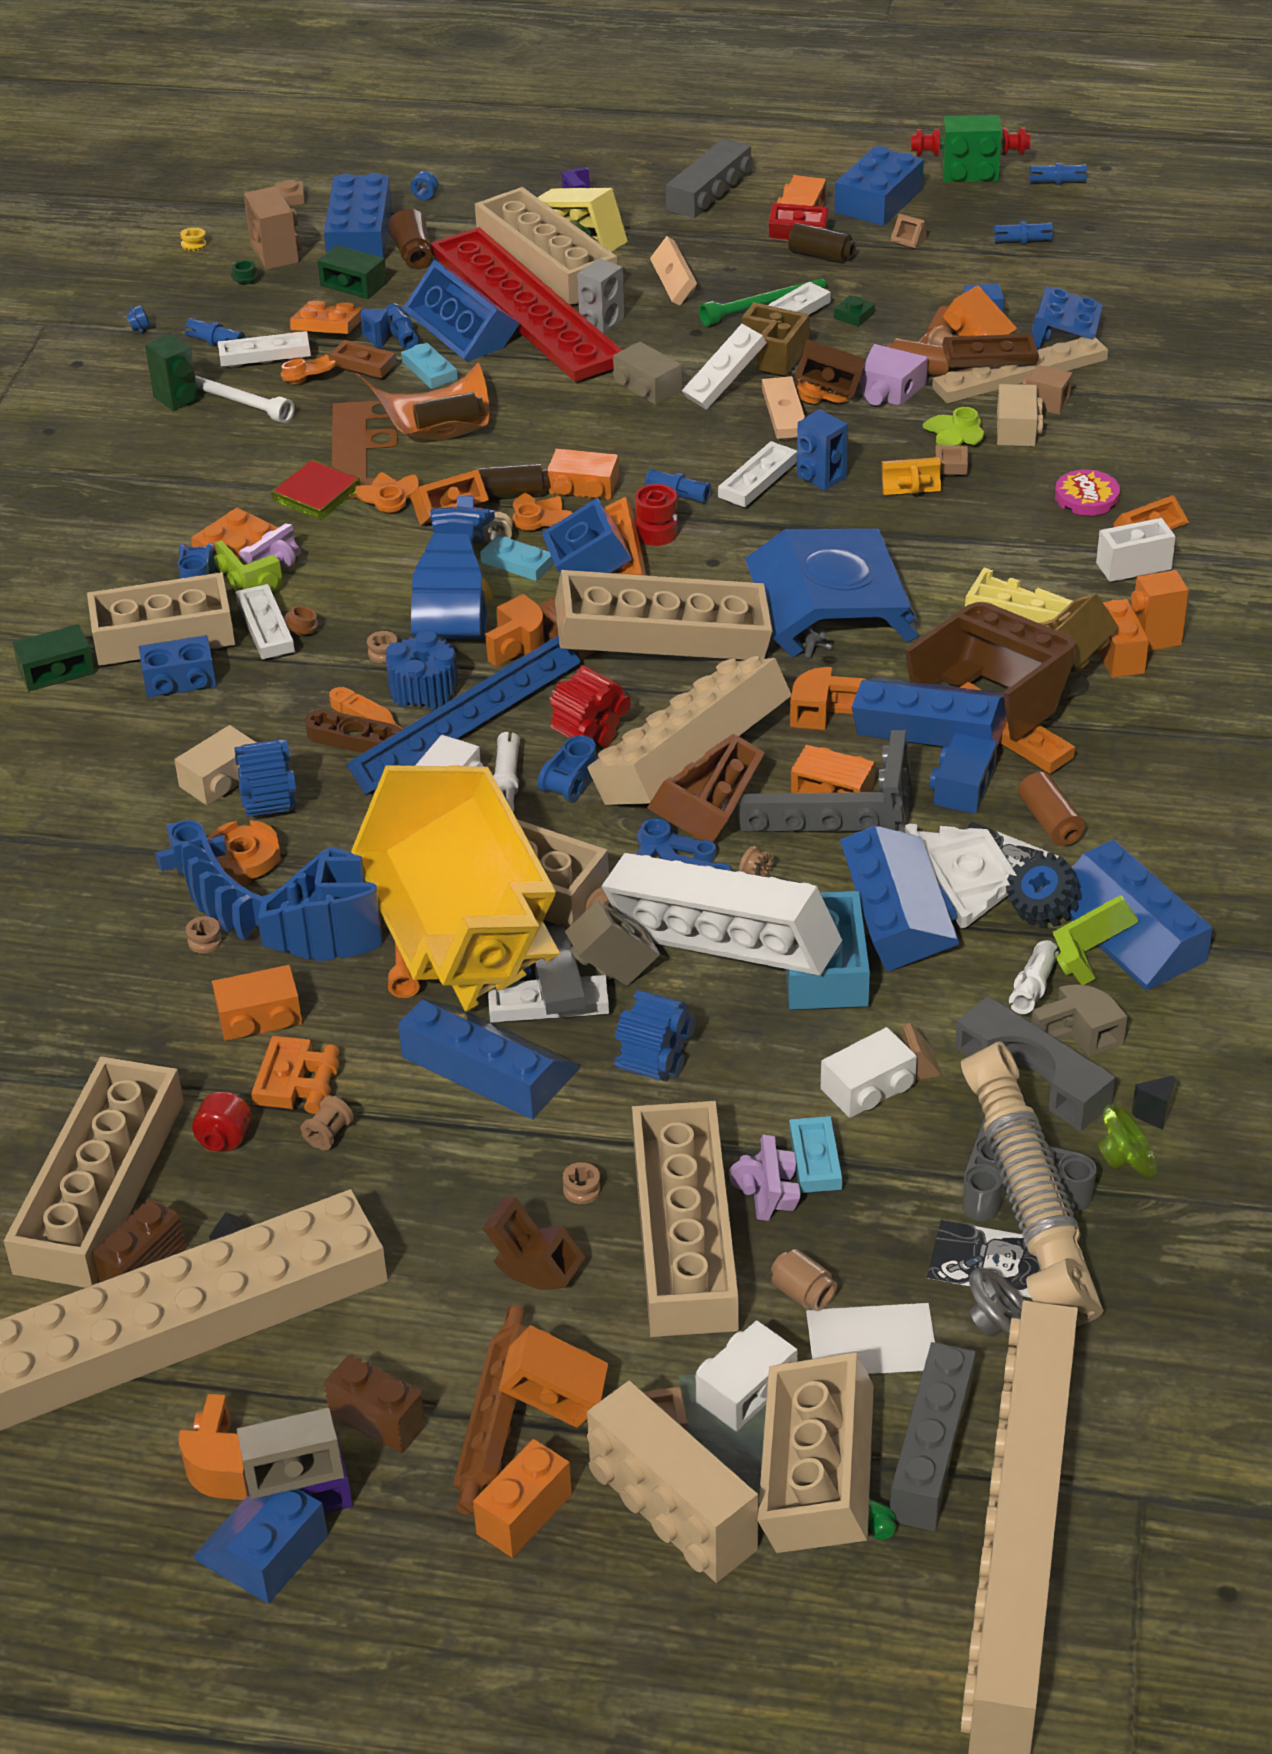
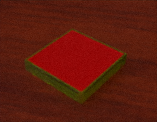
[271,459,361,520]

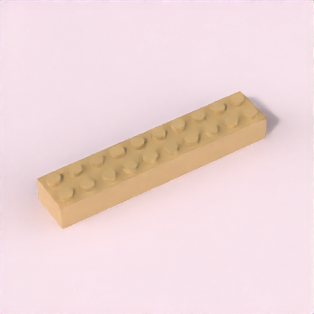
[0,1189,388,1431]
[961,1300,1078,1754]

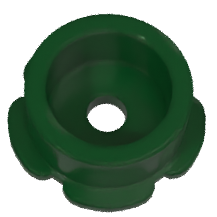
[230,260,259,285]

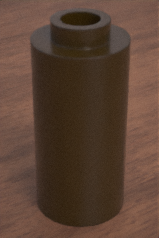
[788,223,856,263]
[412,392,485,431]
[477,463,549,499]

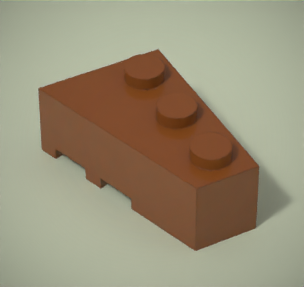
[647,733,765,842]

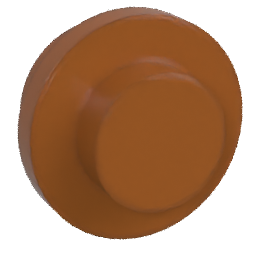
[284,606,318,636]

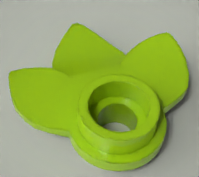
[923,407,984,446]

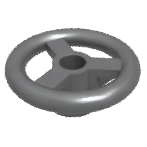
[969,1268,1025,1337]

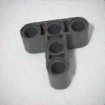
[962,1117,1096,1221]

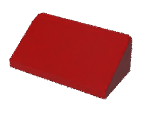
[768,203,829,240]

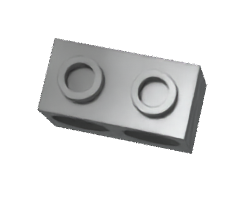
[577,258,624,334]

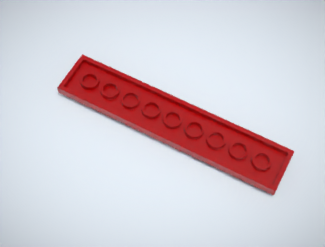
[430,227,622,382]

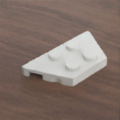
[905,824,1016,928]

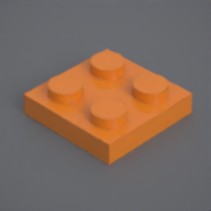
[290,301,363,334]
[191,508,278,563]

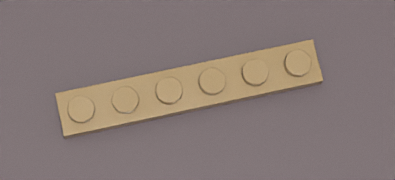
[932,337,1108,403]

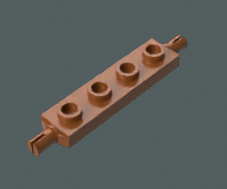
[452,1305,526,1515]

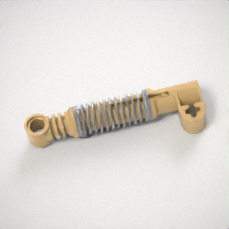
[961,1041,1104,1326]

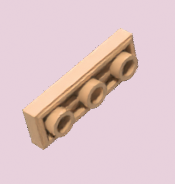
[650,236,697,306]
[762,376,805,441]

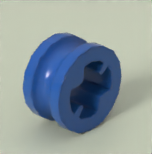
[410,171,438,200]

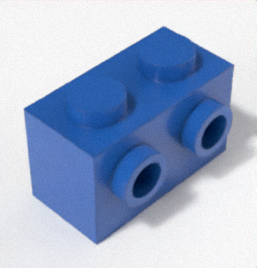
[797,409,848,491]

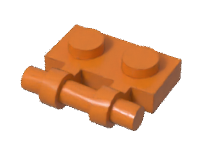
[251,1036,339,1114]

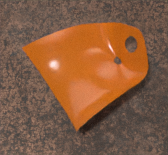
[355,362,489,441]

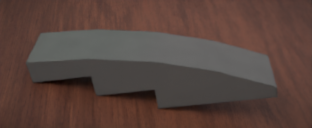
[532,924,586,1015]

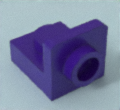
[562,167,590,188]

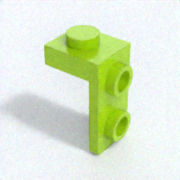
[214,540,283,592]
[1053,895,1138,985]

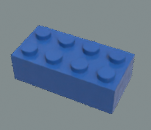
[324,173,392,258]

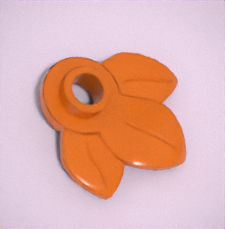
[280,354,336,384]
[797,378,850,404]
[356,472,419,513]
[512,493,573,532]

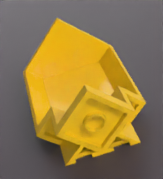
[351,765,560,1012]

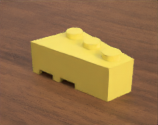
[537,188,628,252]
[965,567,1072,623]

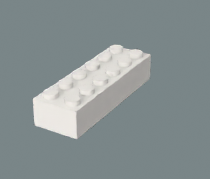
[601,853,842,975]

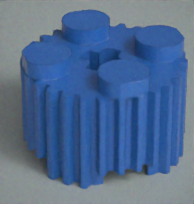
[386,630,458,710]
[234,739,296,817]
[615,990,696,1081]

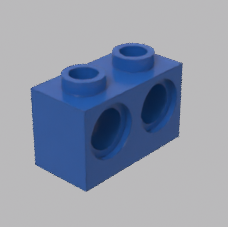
[138,635,216,698]

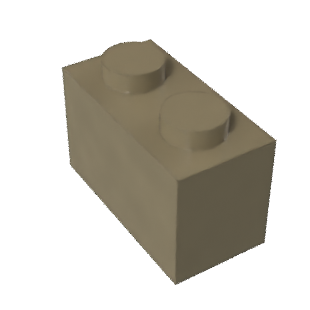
[613,342,682,405]
[565,900,660,986]
[237,1408,344,1499]

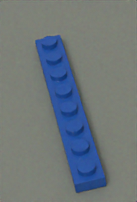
[346,635,581,794]

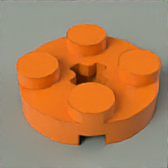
[207,820,281,886]

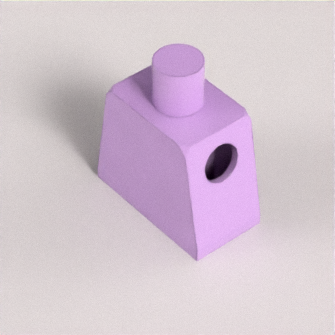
[861,344,928,405]

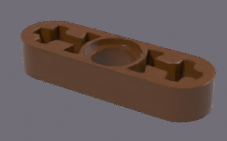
[305,709,401,753]

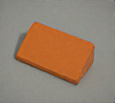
[1113,495,1189,531]

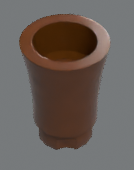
[387,209,432,270]

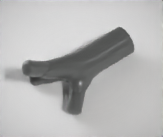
[799,625,833,659]

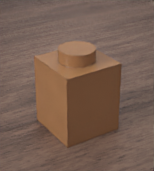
[1023,365,1072,415]

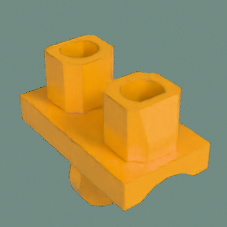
[882,457,941,495]

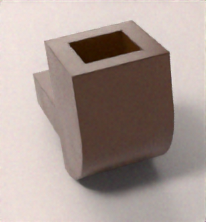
[482,1197,586,1290]

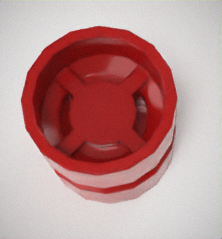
[634,484,678,546]

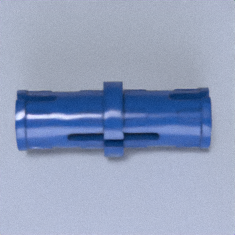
[1029,163,1087,185]
[993,221,1053,244]
[386,303,418,349]
[185,318,246,346]
[645,468,711,503]

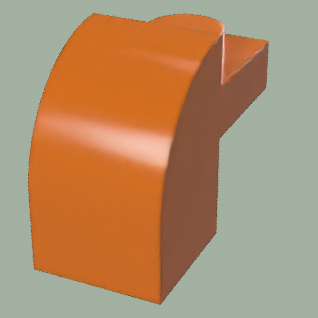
[485,594,545,667]
[790,667,866,730]
[179,1394,249,1500]

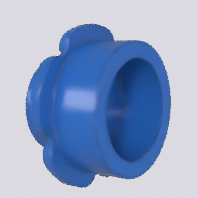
[126,305,151,333]

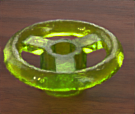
[1098,1104,1158,1178]

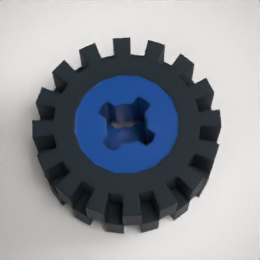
[1006,852,1082,927]

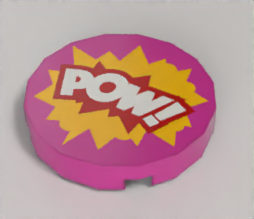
[1055,469,1120,516]

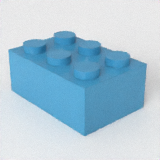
[785,891,870,1010]

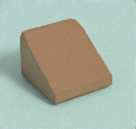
[902,1023,941,1080]

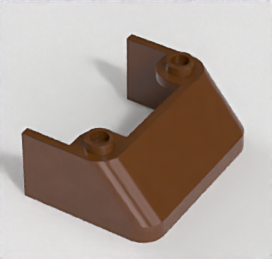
[905,602,1076,741]

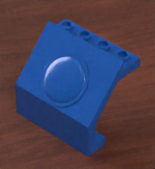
[745,529,918,658]

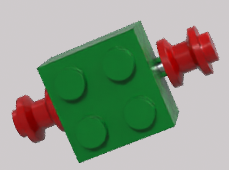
[910,115,1030,182]

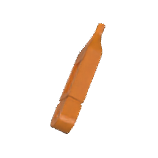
[329,687,404,730]

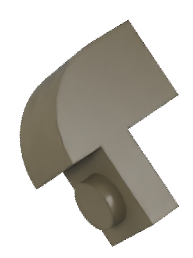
[1031,985,1127,1057]

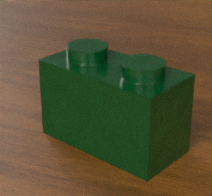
[317,245,387,299]
[145,333,199,412]
[12,624,95,692]

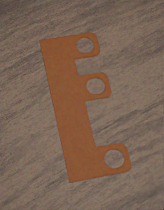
[332,400,398,500]

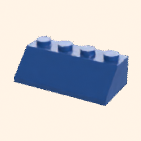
[403,260,520,362]
[851,677,1007,746]
[840,826,959,972]
[1068,840,1213,991]
[398,999,579,1120]

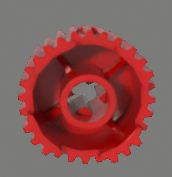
[549,666,631,748]

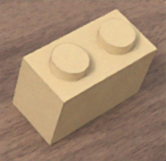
[997,384,1043,446]
[174,725,257,805]

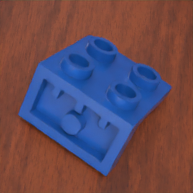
[1030,286,1103,350]

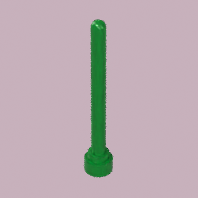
[699,278,827,327]

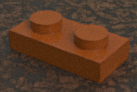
[329,340,397,378]

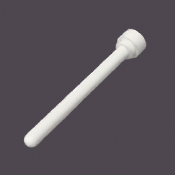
[195,375,295,424]

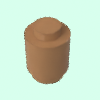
[771,1249,837,1311]

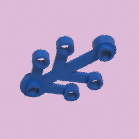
[636,818,731,871]

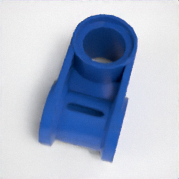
[178,543,216,579]
[537,735,597,803]

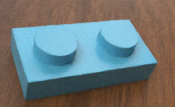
[401,343,458,389]
[480,535,554,581]
[789,1116,842,1193]

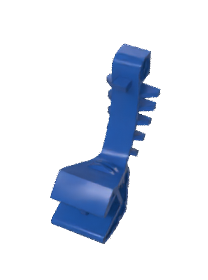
[411,496,495,640]
[155,820,383,961]

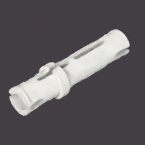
[493,732,520,812]
[1009,940,1059,1014]

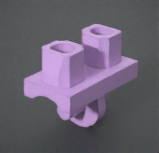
[239,523,301,568]
[729,1134,800,1221]

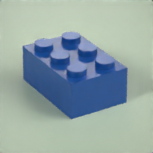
[834,146,924,226]

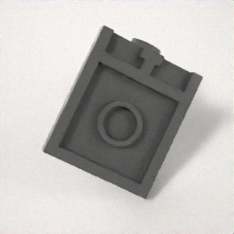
[737,730,912,833]

